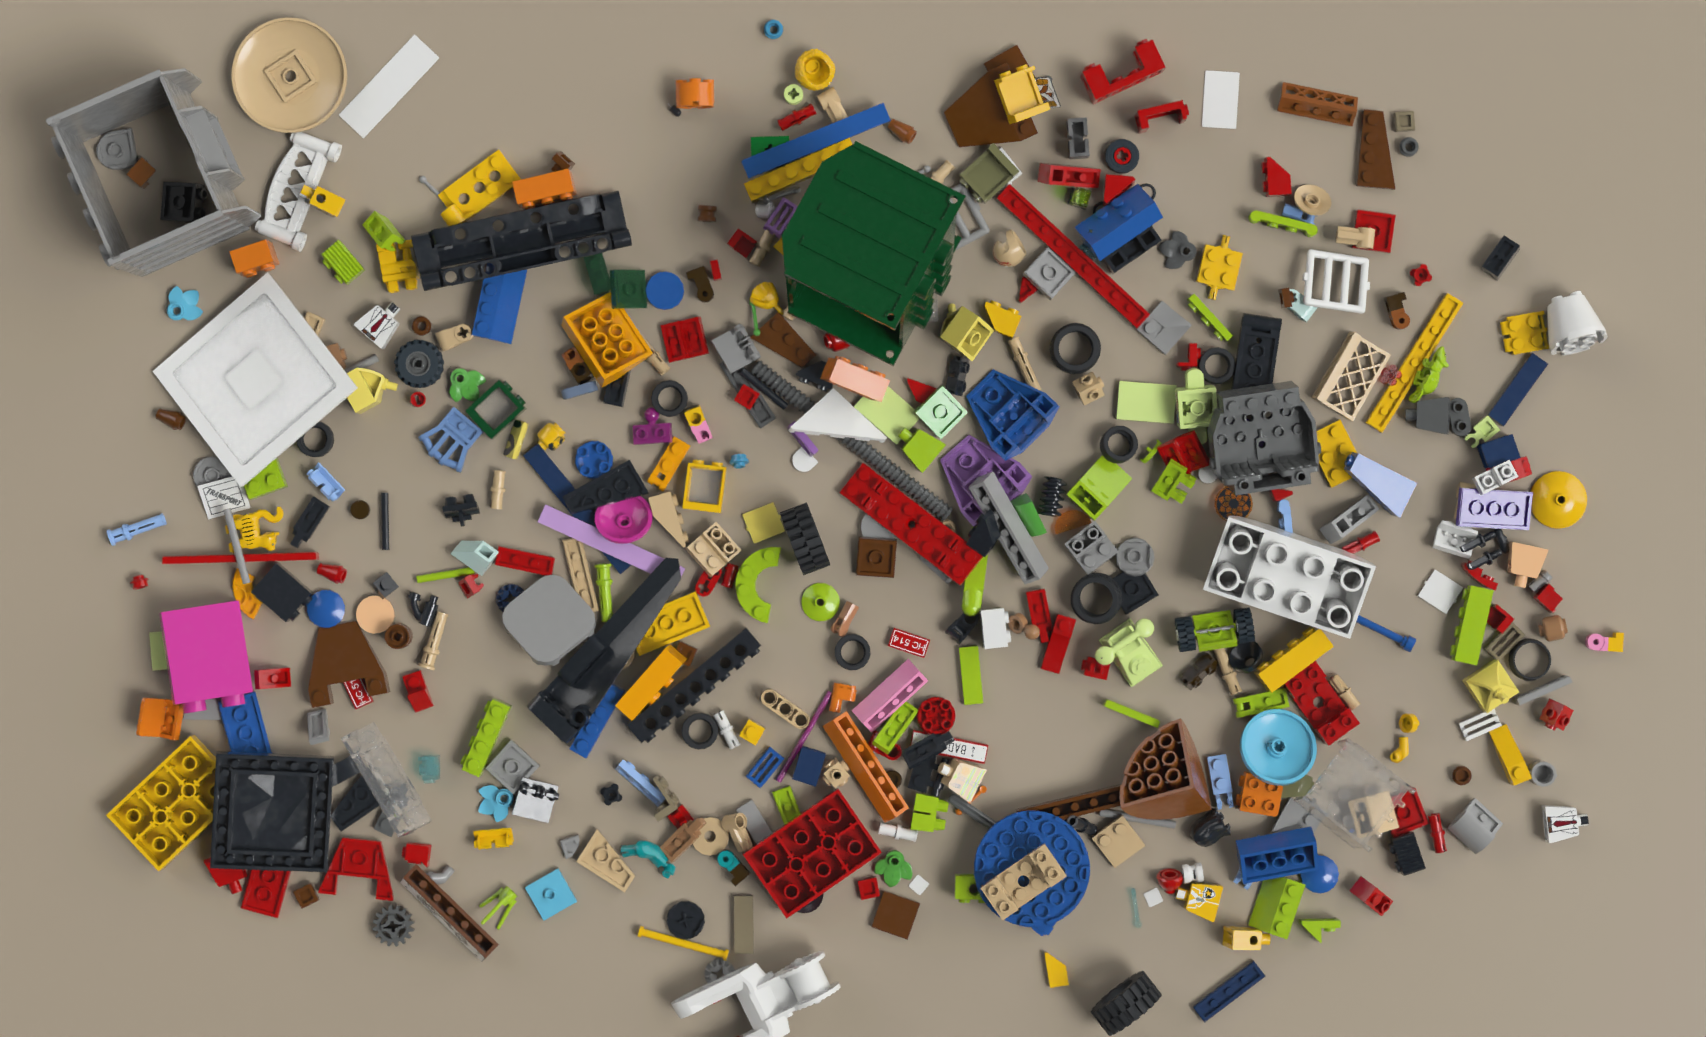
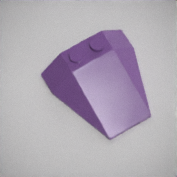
[940,435,1032,527]

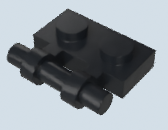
[908,756,949,797]

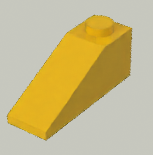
[1489,724,1532,786]

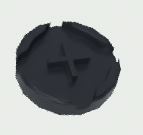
[667,901,705,939]

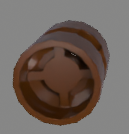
[385,624,413,649]

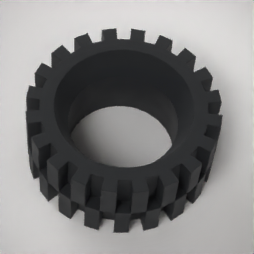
[780,502,830,576]
[1090,971,1162,1036]

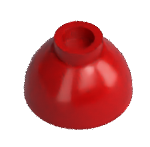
[1157,869,1183,894]

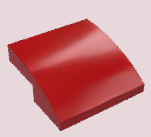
[660,316,709,363]
[1157,430,1209,474]

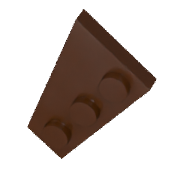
[751,312,816,368]

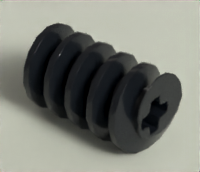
[1038,476,1067,517]

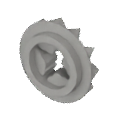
[705,959,735,983]

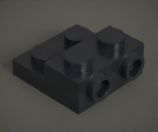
[160,182,207,223]

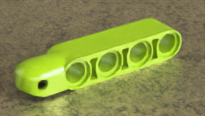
[961,526,988,616]

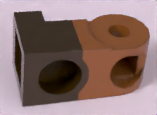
[1384,292,1410,330]
[561,346,594,385]

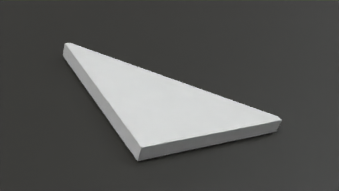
[788,388,887,443]

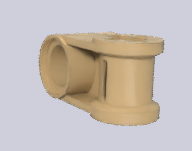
[435,324,474,352]

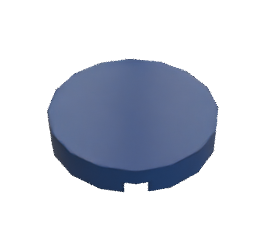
[646,271,684,310]

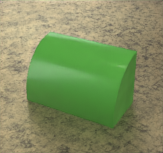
[1010,493,1047,537]

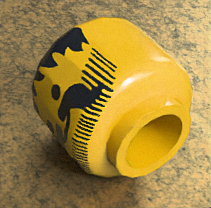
[537,422,565,451]

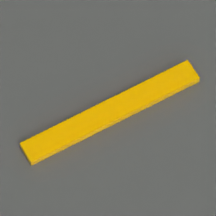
[1365,293,1463,433]

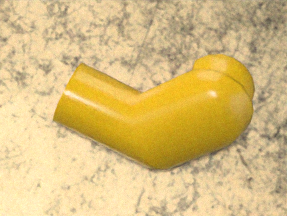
[1390,737,1409,763]

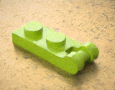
[1233,688,1290,718]

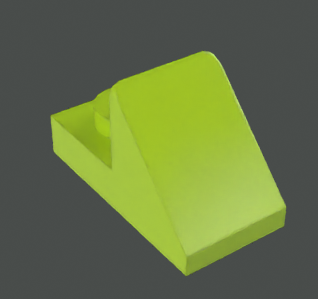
[1300,918,1341,943]

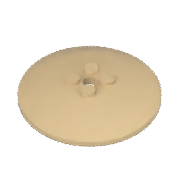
[232,18,347,133]

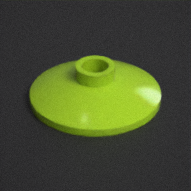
[801,583,840,621]

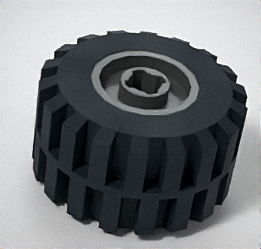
[394,340,444,388]

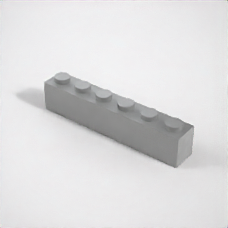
[969,471,1049,584]

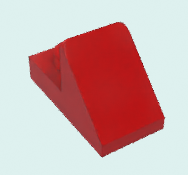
[254,668,291,690]
[402,670,434,713]

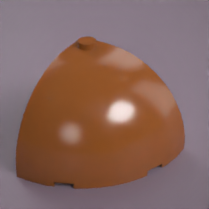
[1120,718,1212,820]

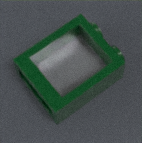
[465,380,527,440]

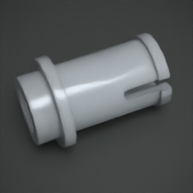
[1527,570,1552,594]

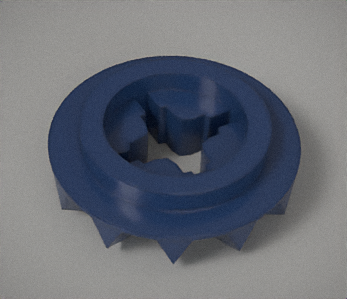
[496,584,524,612]

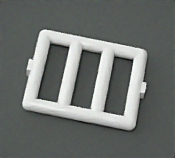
[1302,249,1370,314]

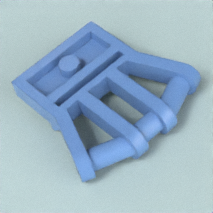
[418,407,484,473]

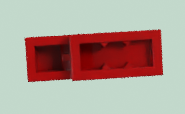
[1040,614,1076,674]

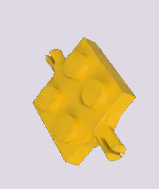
[1196,235,1243,300]

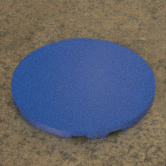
[974,810,1090,927]

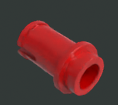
[721,563,739,588]

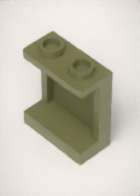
[959,143,1019,204]

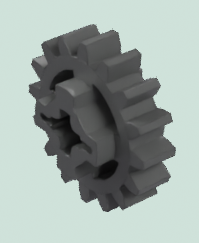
[372,904,415,947]

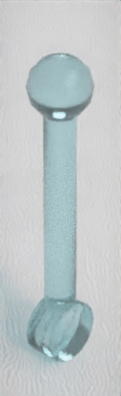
[1131,888,1142,928]

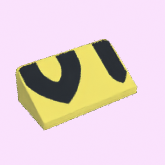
[504,419,529,460]

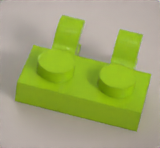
[1151,459,1197,504]

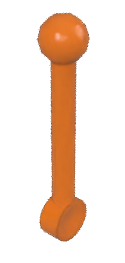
[955,786,987,815]

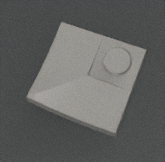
[1137,301,1192,355]
[1272,797,1323,833]

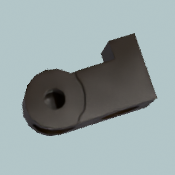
[686,266,714,303]

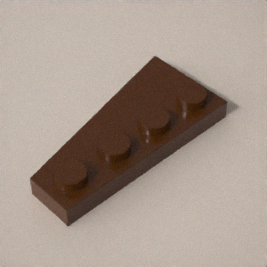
[1356,109,1395,190]

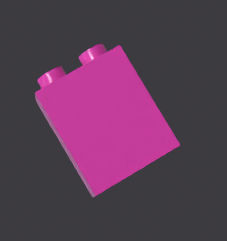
[159,600,253,714]

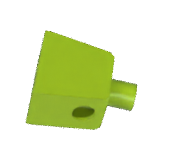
[898,427,946,473]

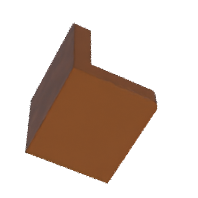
[127,157,156,189]

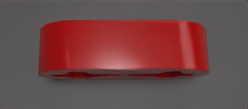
[695,568,722,597]

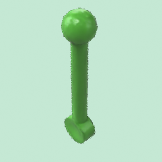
[749,300,760,336]

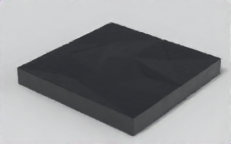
[210,751,334,872]

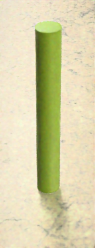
[417,567,475,583]

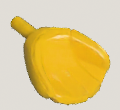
[749,282,783,315]

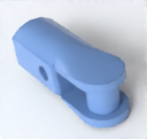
[1281,203,1317,225]

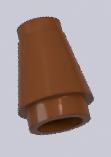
[888,119,917,144]

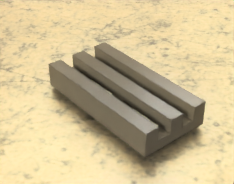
[1484,622,1525,661]

